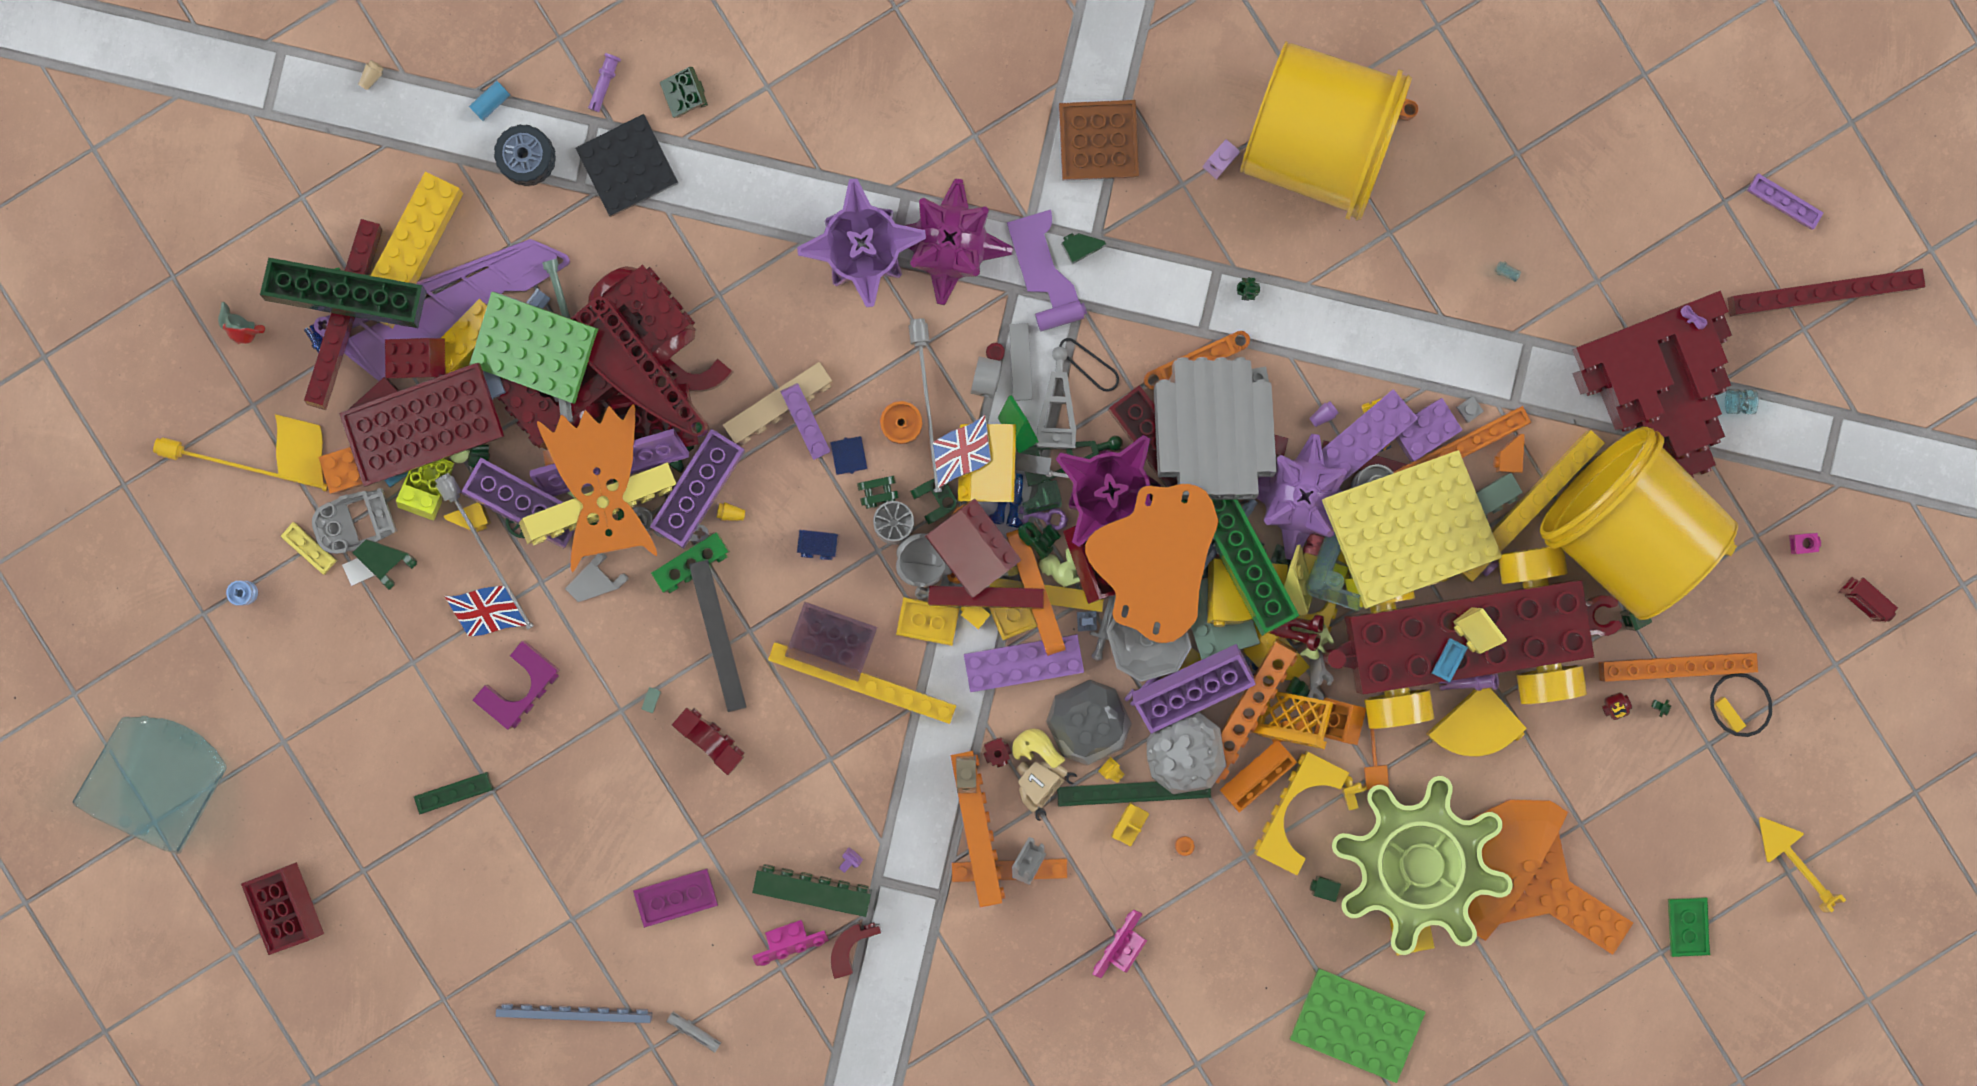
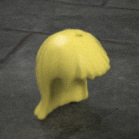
[1012,729,1065,768]

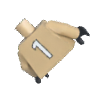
[1017,761,1077,821]

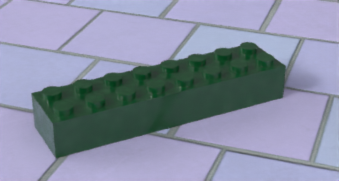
[260,257,426,328]

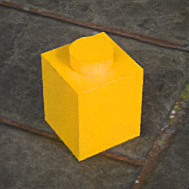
[960,607,990,629]

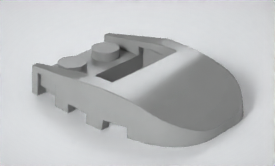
[312,488,397,554]

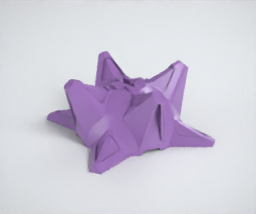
[797,179,926,307]
[1256,434,1347,560]

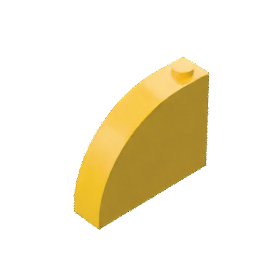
[1207,559,1288,627]
[1426,688,1527,756]

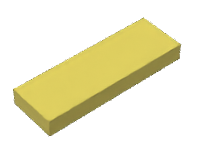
[280,522,338,575]

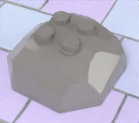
[1107,605,1192,682]

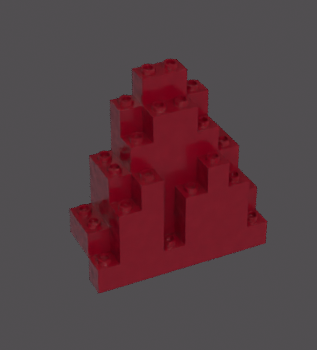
[1572,290,1732,478]

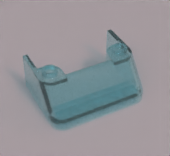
[1306,532,1360,611]

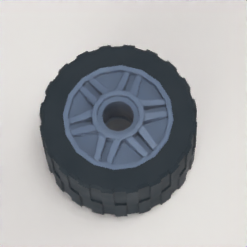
[494,124,556,186]

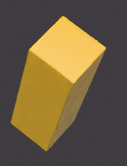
[1714,697,1746,732]

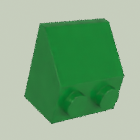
[998,395,1039,453]

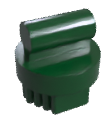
[468,445,490,468]
[1286,677,1310,702]

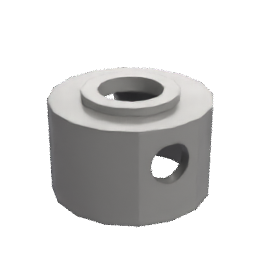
[971,356,1002,399]

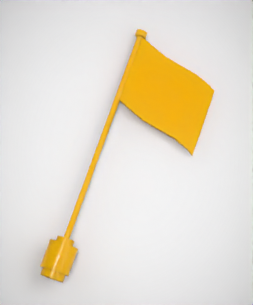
[153,414,328,492]

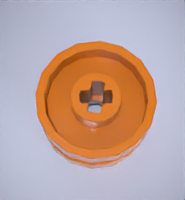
[880,401,923,444]

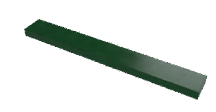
[1057,781,1211,807]

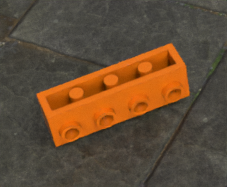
[1220,740,1297,813]

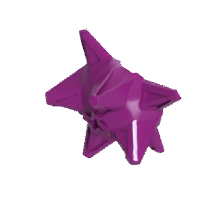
[903,179,1013,305]
[1056,435,1161,547]

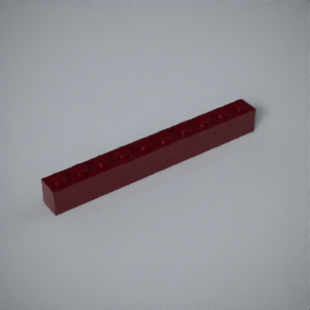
[304,219,382,410]
[1727,268,1926,317]

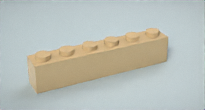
[723,362,833,446]

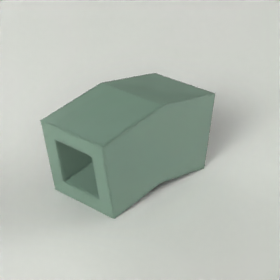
[641,687,661,713]

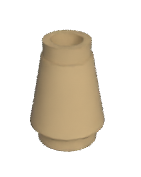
[358,60,384,90]

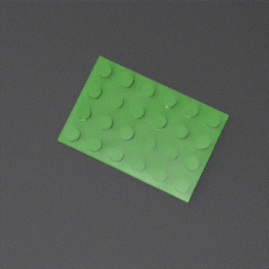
[469,291,598,403]
[1290,968,1426,1083]

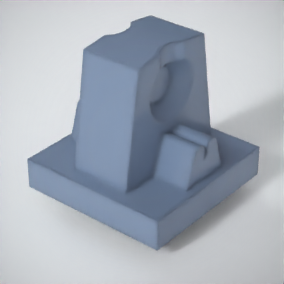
[1077,611,1097,631]

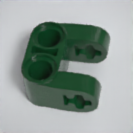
[910,479,957,525]

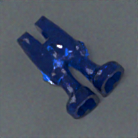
[989,473,1023,528]

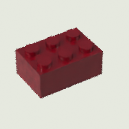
[385,338,446,378]

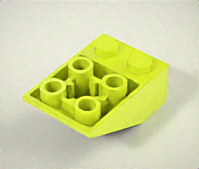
[396,459,454,521]

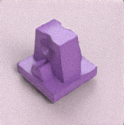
[839,847,863,873]

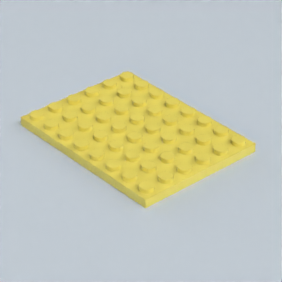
[1322,450,1502,609]

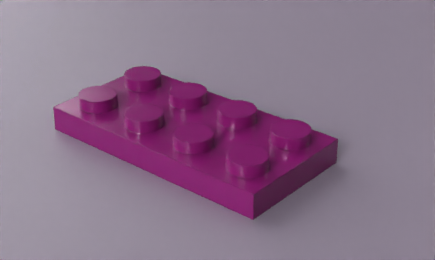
[633,868,718,928]

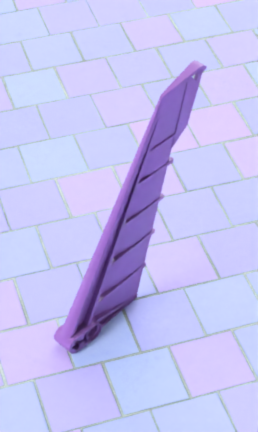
[314,239,570,381]

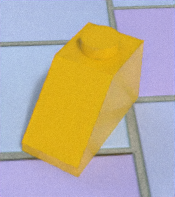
[444,502,491,532]

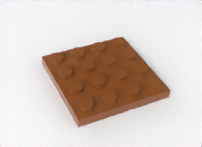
[1059,100,1139,181]

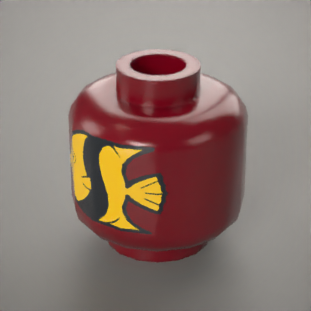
[1602,692,1633,720]

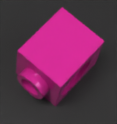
[1789,533,1821,554]

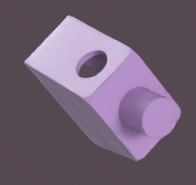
[1203,139,1241,180]

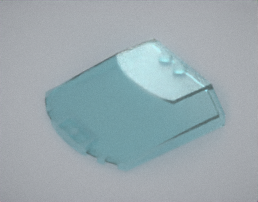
[72,716,227,854]

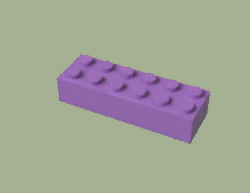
[650,429,745,549]
[461,457,574,549]
[964,634,1084,692]
[1132,644,1256,733]

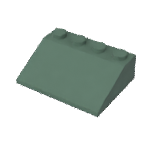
[1191,578,1260,660]

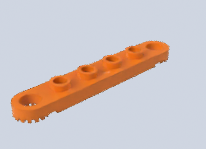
[1144,331,1250,390]

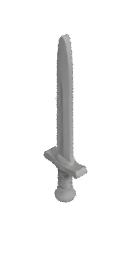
[1090,595,1116,661]

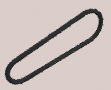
[1059,338,1119,392]

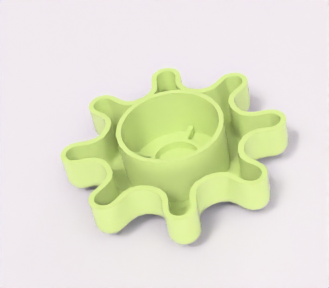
[1332,776,1513,955]

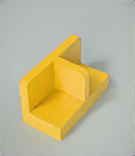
[1111,802,1149,846]

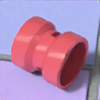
[1303,534,1325,556]

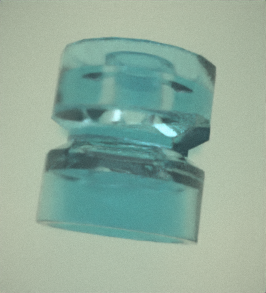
[1725,389,1759,414]

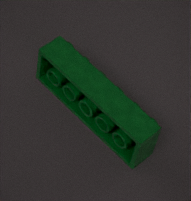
[752,864,872,917]

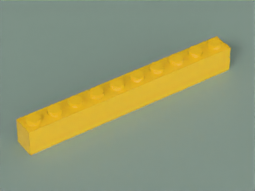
[1461,430,1605,582]
[768,642,956,724]

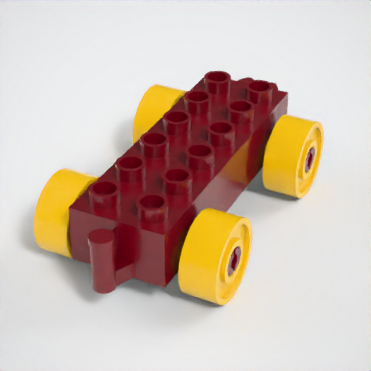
[1323,547,1622,729]

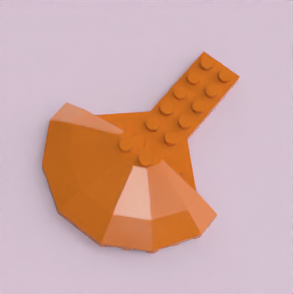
[1468,799,1633,955]

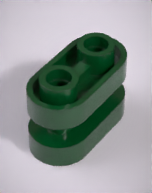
[857,476,899,509]

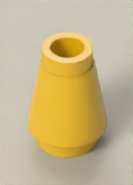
[716,502,745,521]

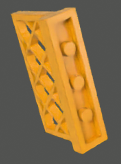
[1251,692,1333,749]

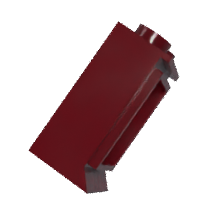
[1838,577,1898,622]

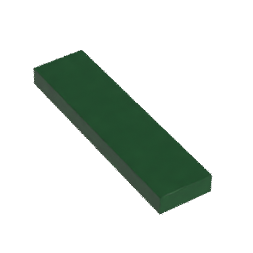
[413,772,494,815]

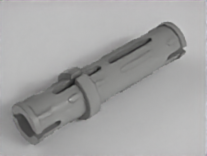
[666,1011,721,1053]

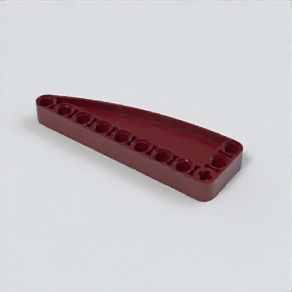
[570,296,709,437]

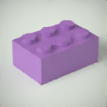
[1395,398,1462,462]

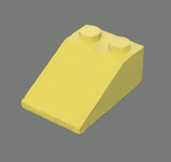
[1284,545,1314,615]
[1453,607,1507,654]

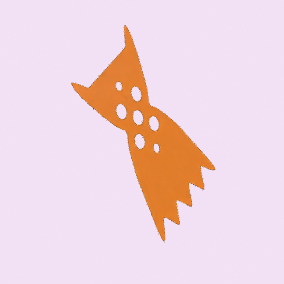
[537,404,657,573]

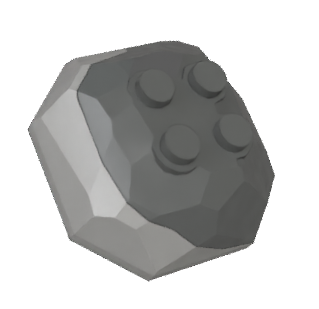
[1046,680,1132,765]

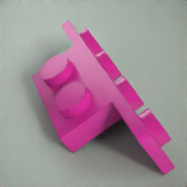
[1093,910,1147,978]
[752,920,829,966]

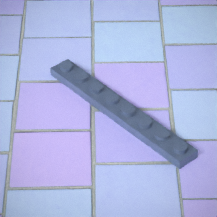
[496,1003,653,1023]

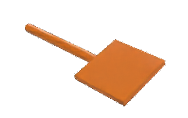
[1364,729,1389,790]

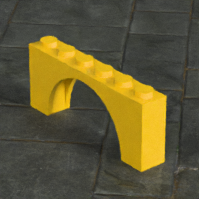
[1253,751,1349,875]

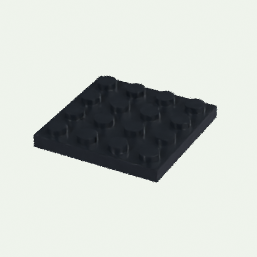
[575,114,679,217]

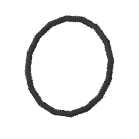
[1710,673,1772,737]

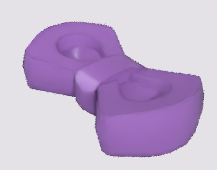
[1681,305,1707,329]

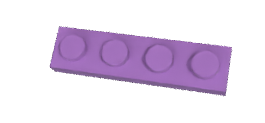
[1747,173,1823,230]
[780,383,831,460]

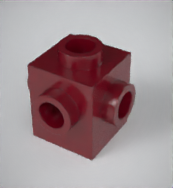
[983,737,1012,768]

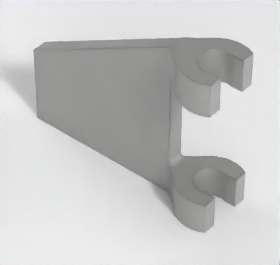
[565,553,629,602]
[1307,650,1333,700]

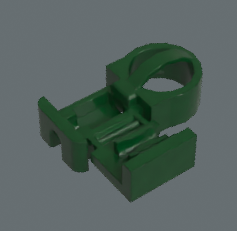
[1018,522,1061,560]

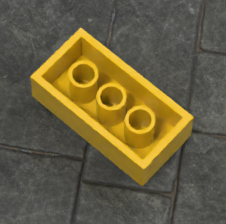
[441,299,487,374]

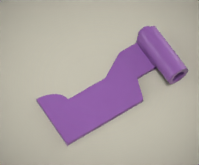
[1007,209,1087,332]

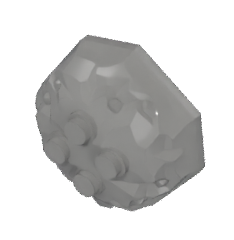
[1146,712,1226,794]

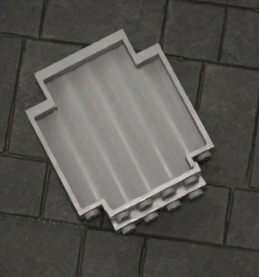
[1154,357,1277,500]

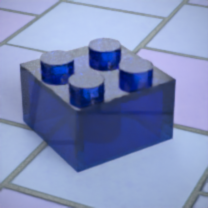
[797,530,840,560]

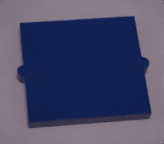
[830,436,868,475]

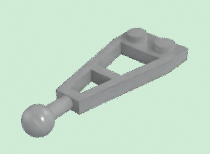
[1037,347,1076,450]

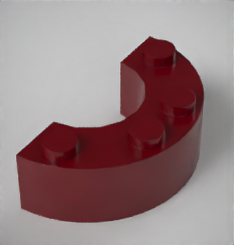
[672,707,745,776]

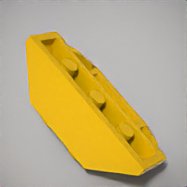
[1243,620,1309,680]

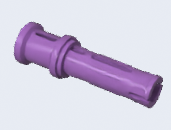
[588,53,621,112]
[1439,673,1499,691]

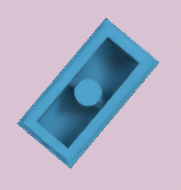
[469,80,510,121]

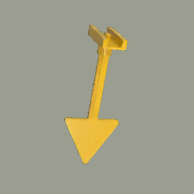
[1759,817,1846,912]

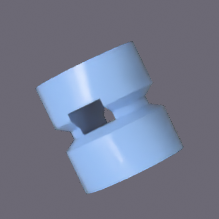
[226,581,258,605]

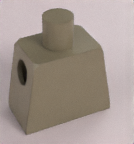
[956,756,976,793]

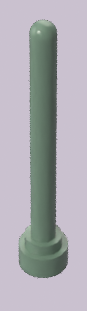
[542,259,570,318]

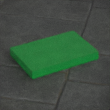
[1668,897,1710,957]

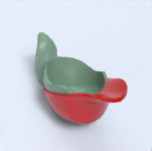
[218,302,265,344]

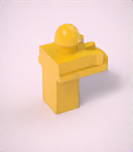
[1342,776,1367,811]

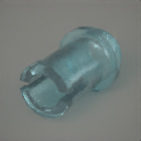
[1495,261,1521,282]

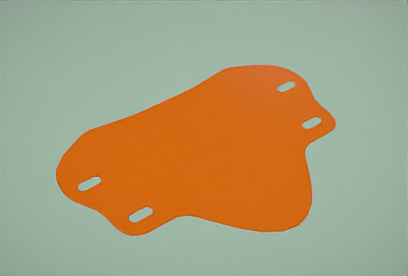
[1085,484,1218,643]

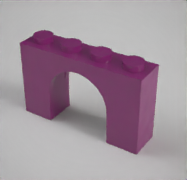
[472,641,560,730]

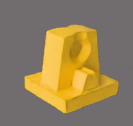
[1098,757,1125,783]

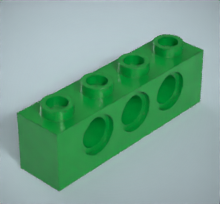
[651,532,730,594]

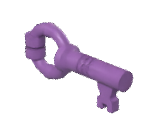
[1019,506,1068,530]

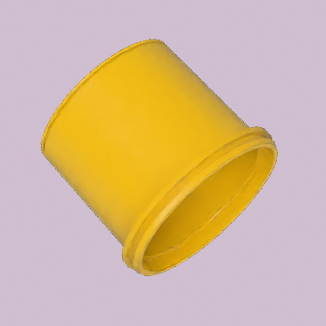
[1240,41,1412,221]
[1540,427,1738,620]

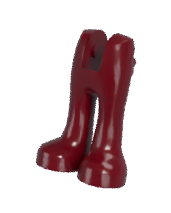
[1269,615,1324,651]

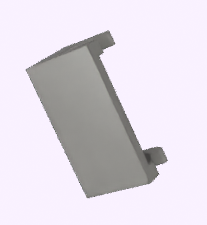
[1012,837,1046,885]

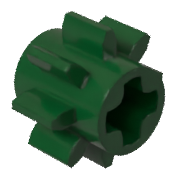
[1237,277,1260,301]

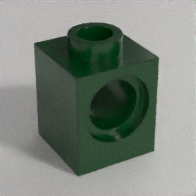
[1310,876,1341,902]

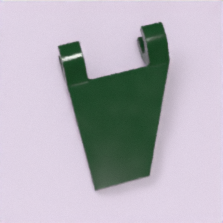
[352,539,417,590]

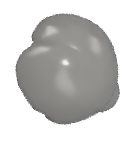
[896,533,952,587]

